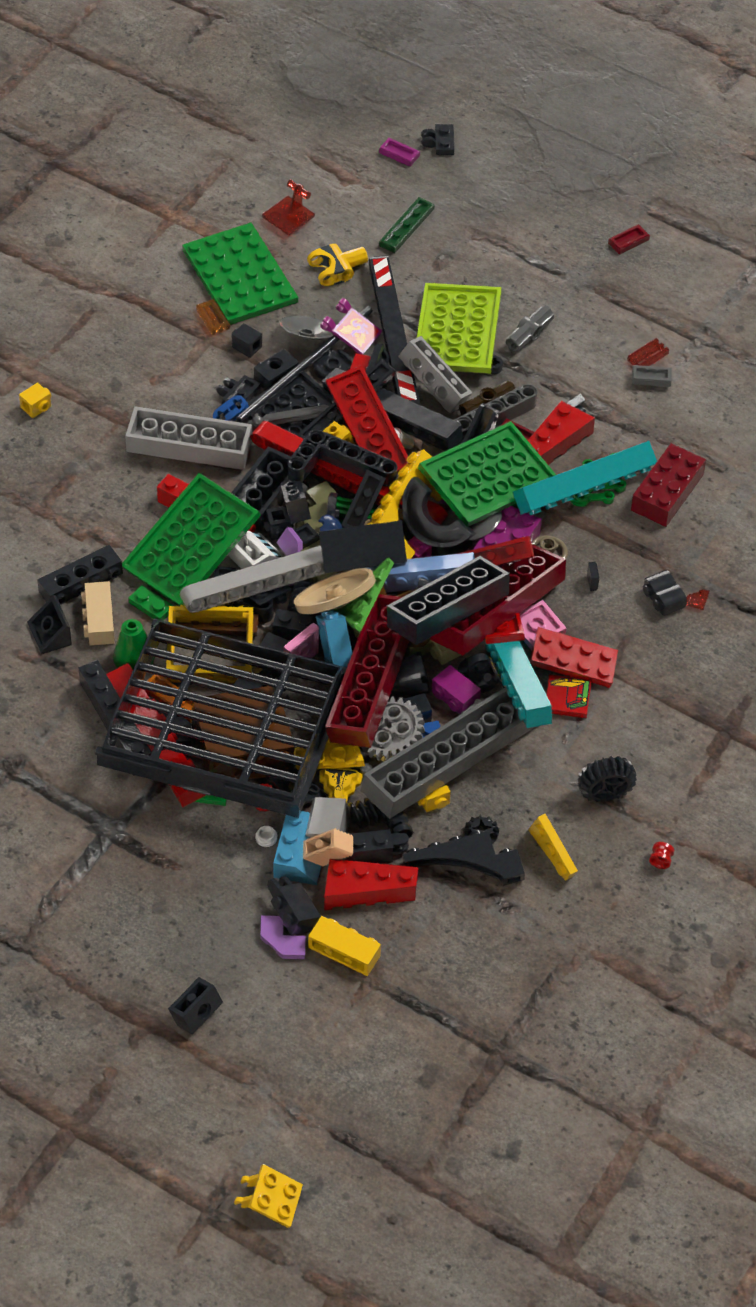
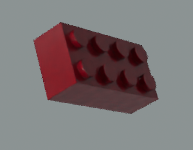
[631,443,706,527]

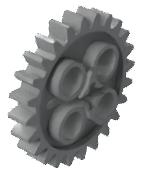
[359,697,425,760]

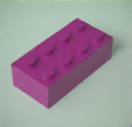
[473,506,542,568]

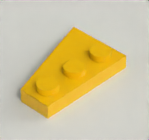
[294,739,365,770]
[528,814,578,881]

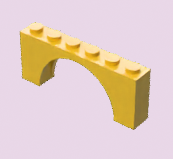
[367,449,443,559]

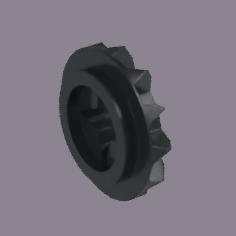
[464,815,499,844]

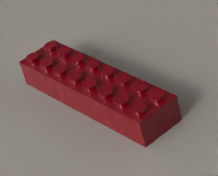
[430,544,566,655]
[325,594,409,748]

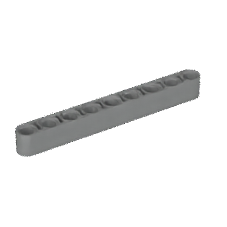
[180,546,325,613]

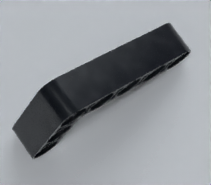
[288,430,397,487]

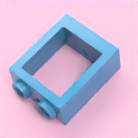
[316,609,352,667]

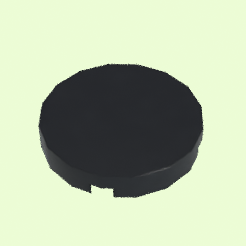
[314,349,352,380]

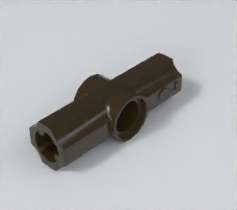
[459,381,515,416]

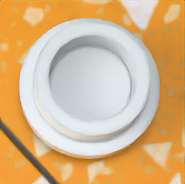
[255,826,277,847]

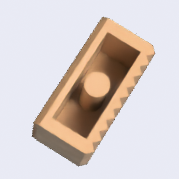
[303,828,353,867]

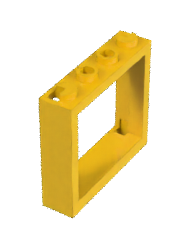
[166,605,254,684]

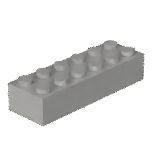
[125,406,252,470]

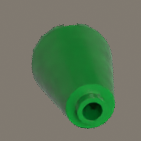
[113,619,155,670]

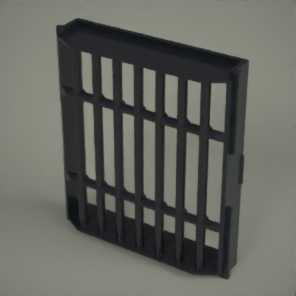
[95,618,347,818]

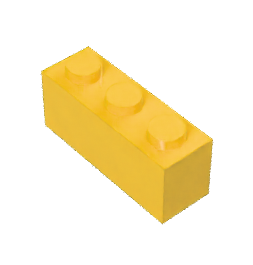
[308,916,381,976]

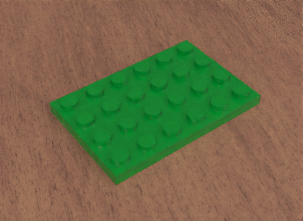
[182,222,298,326]
[418,421,556,526]
[122,473,261,606]

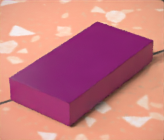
[379,138,420,167]

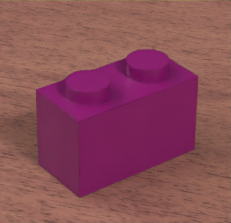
[432,665,481,715]

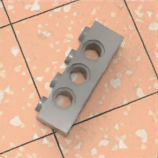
[398,336,472,413]

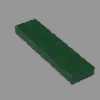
[379,197,435,254]

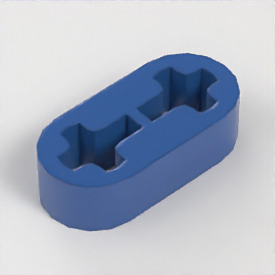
[213,395,248,422]

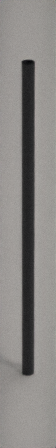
[236,306,373,423]

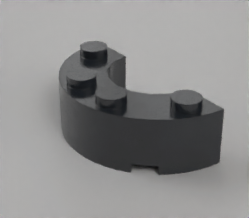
[402,477,476,547]

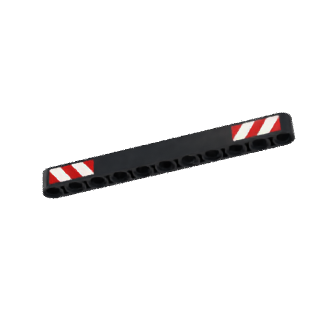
[369,255,420,405]

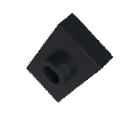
[327,492,340,521]

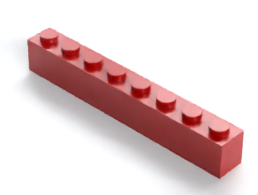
[106,663,206,808]

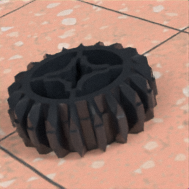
[578,756,637,802]

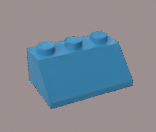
[273,811,322,885]

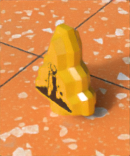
[319,767,363,801]

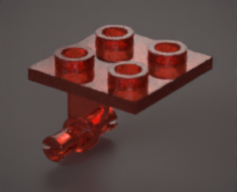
[262,179,315,235]

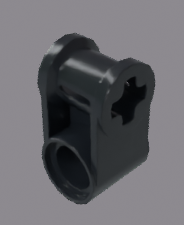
[233,597,274,623]

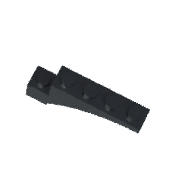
[403,830,525,886]

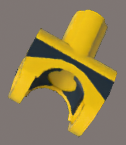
[307,244,368,286]

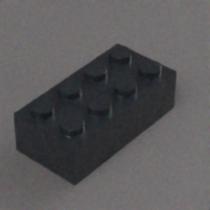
[231,446,291,531]

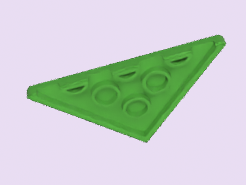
[334,558,394,632]

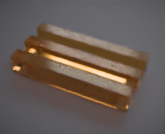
[196,299,230,335]

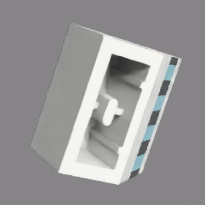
[228,531,284,569]

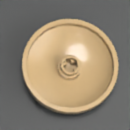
[294,568,376,614]

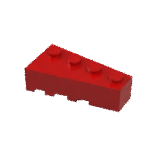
[324,859,418,911]

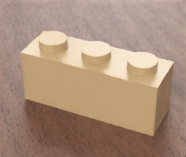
[81,581,115,646]

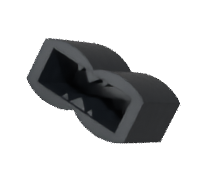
[643,570,687,616]

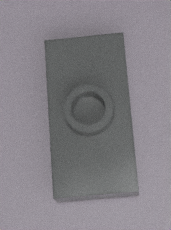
[632,365,672,387]

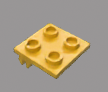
[234,1164,303,1228]

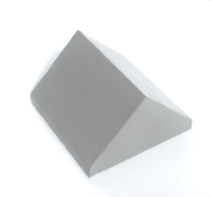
[305,797,350,838]

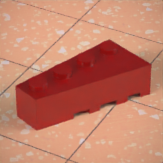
[528,401,595,465]

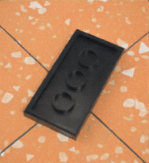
[319,520,407,573]

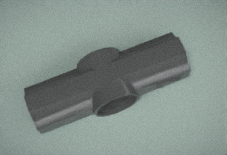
[505,305,554,352]

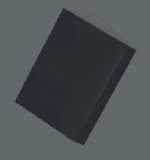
[27,595,72,654]

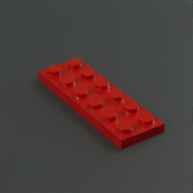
[326,365,408,474]

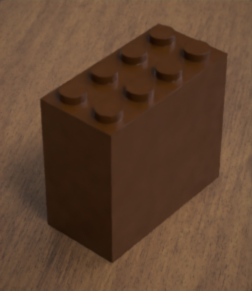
[191,686,295,779]

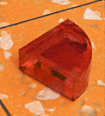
[686,590,710,610]

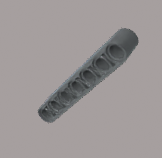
[422,384,537,457]

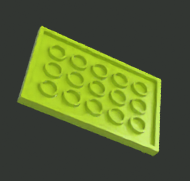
[417,283,501,374]

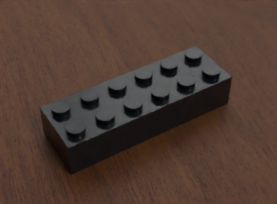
[387,556,510,645]

